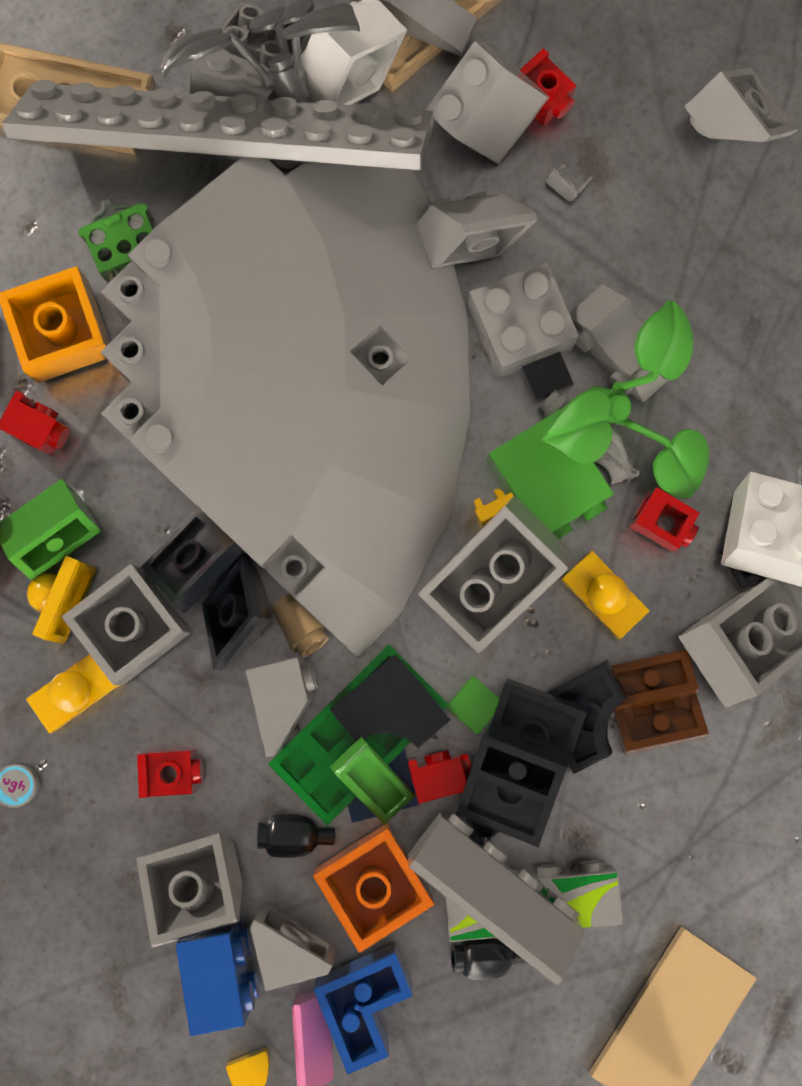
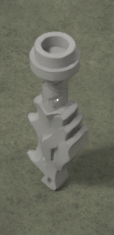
[539,389,640,484]

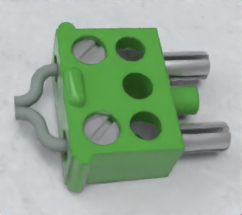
[78,198,153,282]

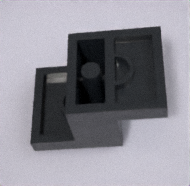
[456,678,589,848]

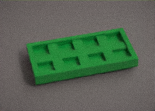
[268,644,449,826]

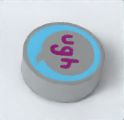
[0,763,40,807]

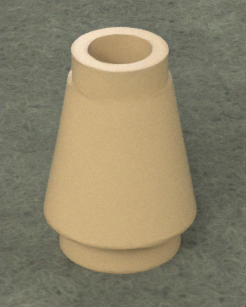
[271,594,329,658]

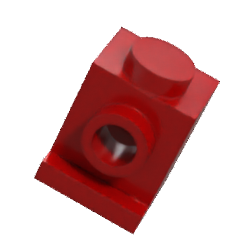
[520,48,577,126]
[0,390,70,457]
[628,487,700,552]
[137,749,204,798]
[407,749,471,804]

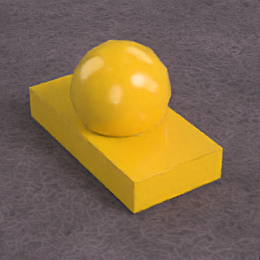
[560,551,650,640]
[26,556,97,644]
[26,654,120,734]

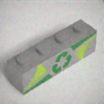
[444,859,624,942]

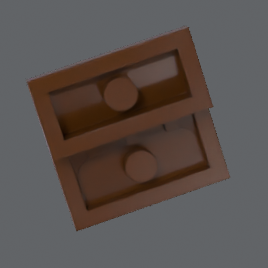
[611,650,709,755]

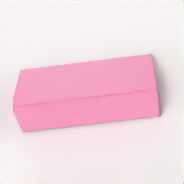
[292,992,334,1086]

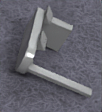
[546,163,594,201]

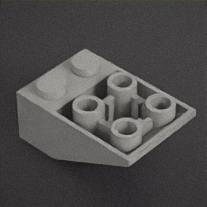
[190,1,311,100]

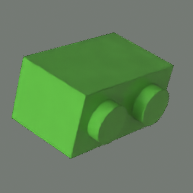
[0,478,101,580]

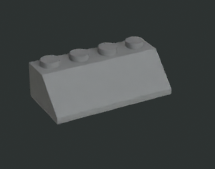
[408,812,584,986]

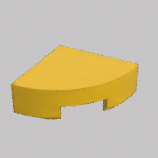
[225,1046,270,1086]

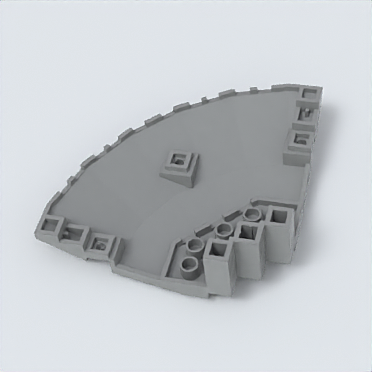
[101,101,471,658]

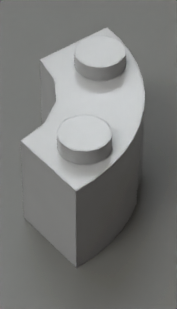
[569,284,668,403]

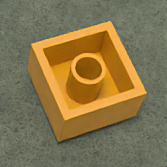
[0,266,110,383]

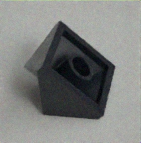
[202,551,272,671]

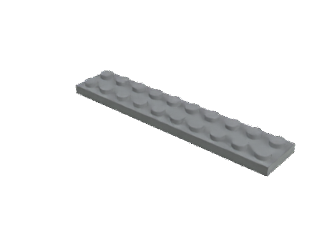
[2,80,433,170]

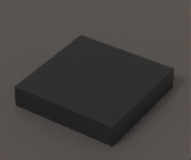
[141,507,244,613]

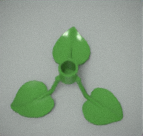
[541,300,709,499]

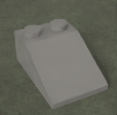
[678,577,802,708]

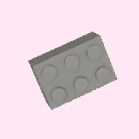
[418,495,576,654]

